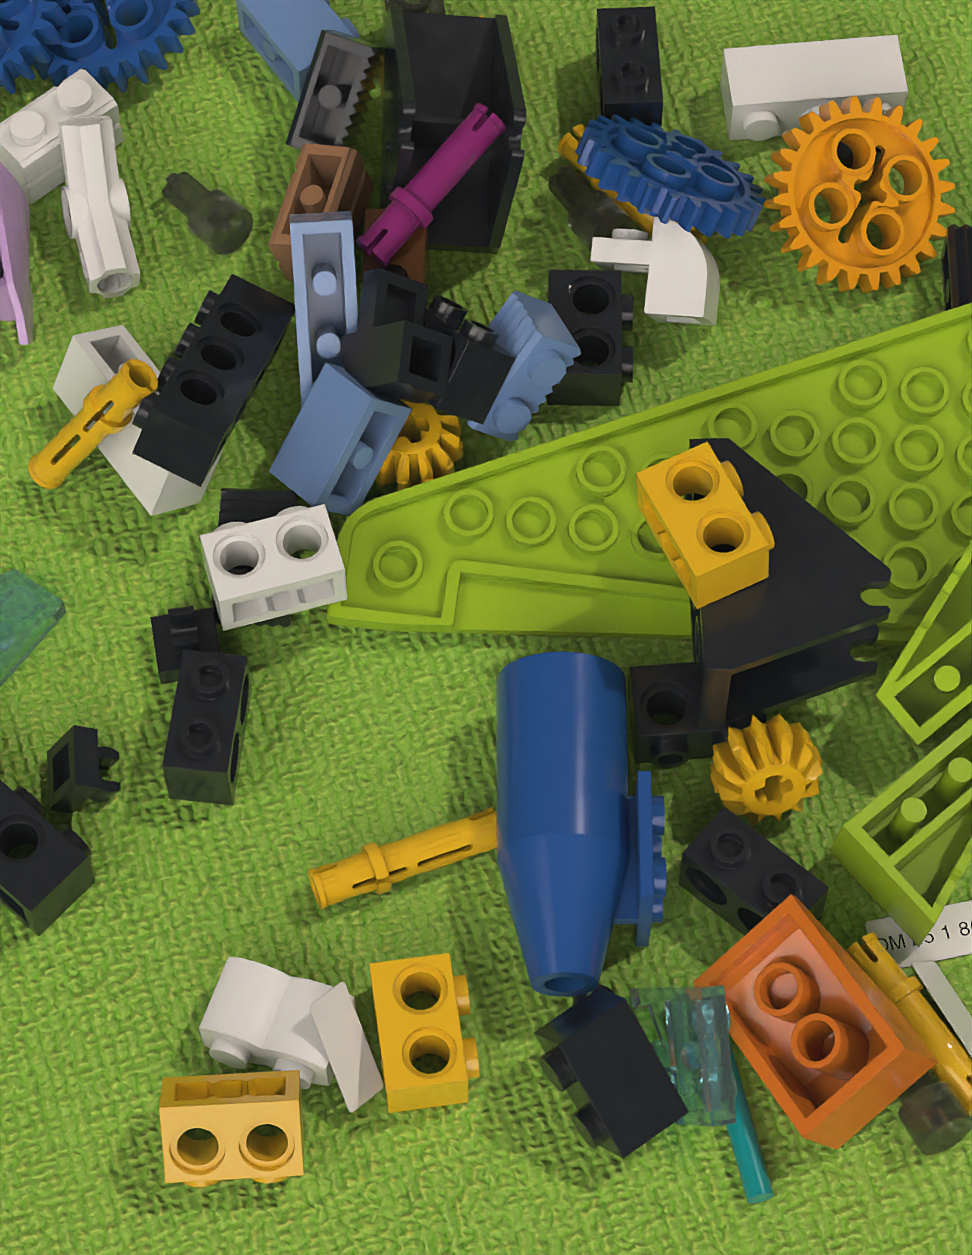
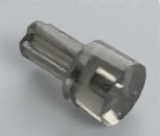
[548,165,633,253]
[162,171,253,255]
[898,1071,972,1155]

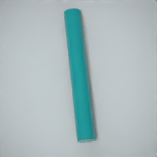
[694,1005,774,1204]

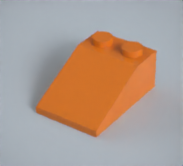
[693,894,938,1150]

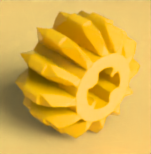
[375,399,463,491]
[710,713,823,825]

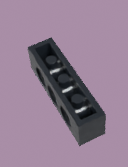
[132,274,295,487]
[0,773,95,936]

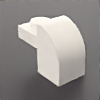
[590,217,720,326]

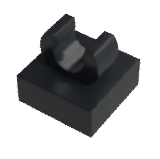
[150,606,220,684]
[47,725,121,814]

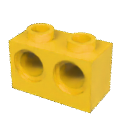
[636,441,775,609]
[369,953,480,1113]
[159,1070,305,1187]

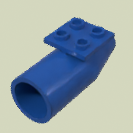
[496,652,666,997]

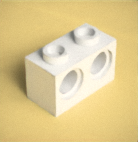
[200,504,347,631]

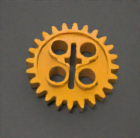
[764,96,955,293]

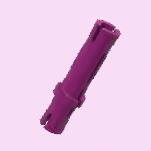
[356,103,506,267]

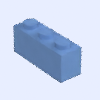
[289,211,358,408]

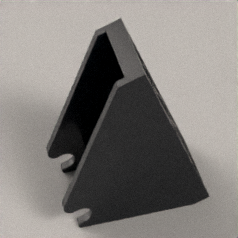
[380,7,526,254]
[683,438,891,730]

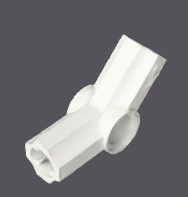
[58,115,140,298]

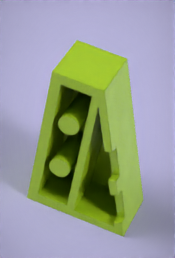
[874,540,972,746]
[829,718,972,947]

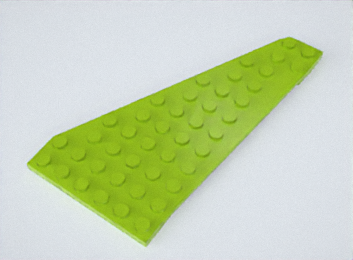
[326,303,972,645]

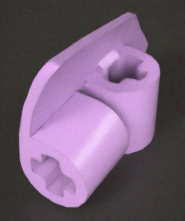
[0,162,33,345]

